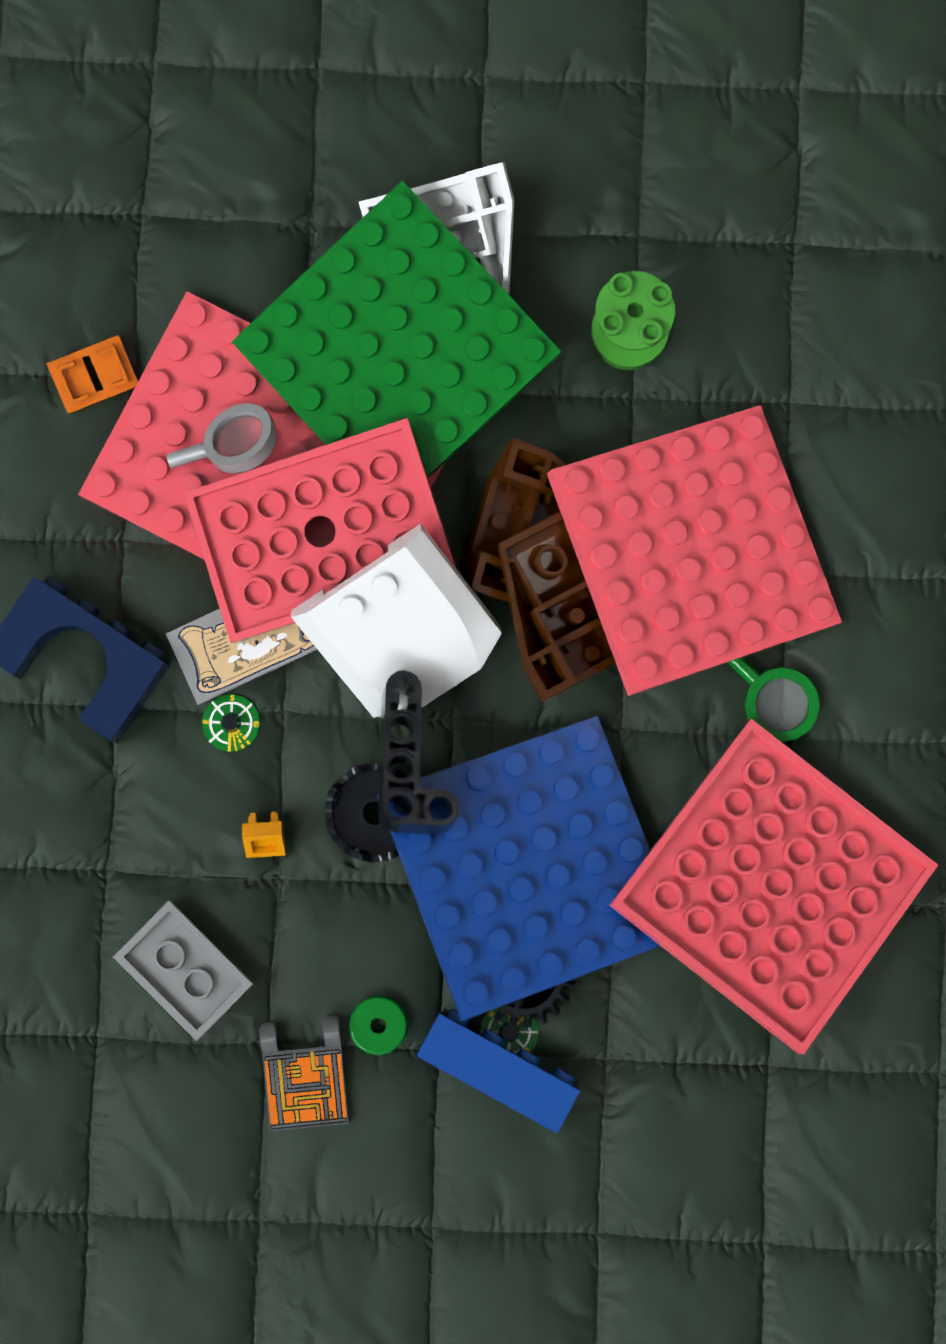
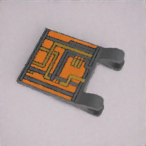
[259,1016,349,1132]

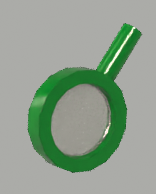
[728,657,820,742]

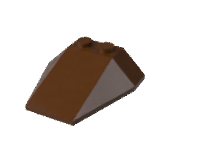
[466,438,567,601]
[498,512,616,702]

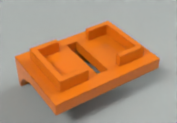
[46,335,138,414]

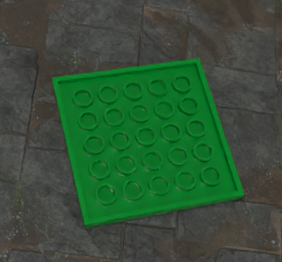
[231,180,562,478]

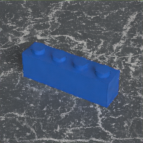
[417,1009,580,1134]

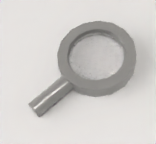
[167,403,277,474]

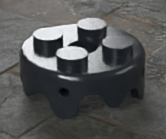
[325,763,408,862]

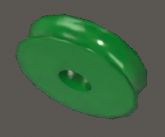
[349,995,408,1056]

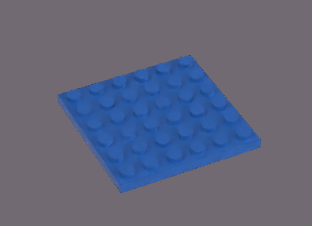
[377,716,660,1021]

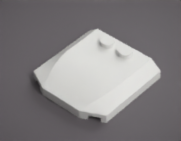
[291,523,502,718]

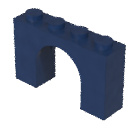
[0,576,169,743]

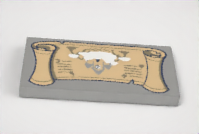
[166,608,318,705]

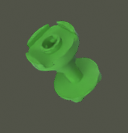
[591,271,675,370]

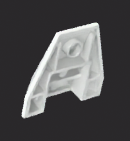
[359,162,514,295]

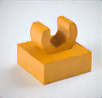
[242,811,286,858]

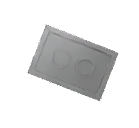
[113,900,254,1041]

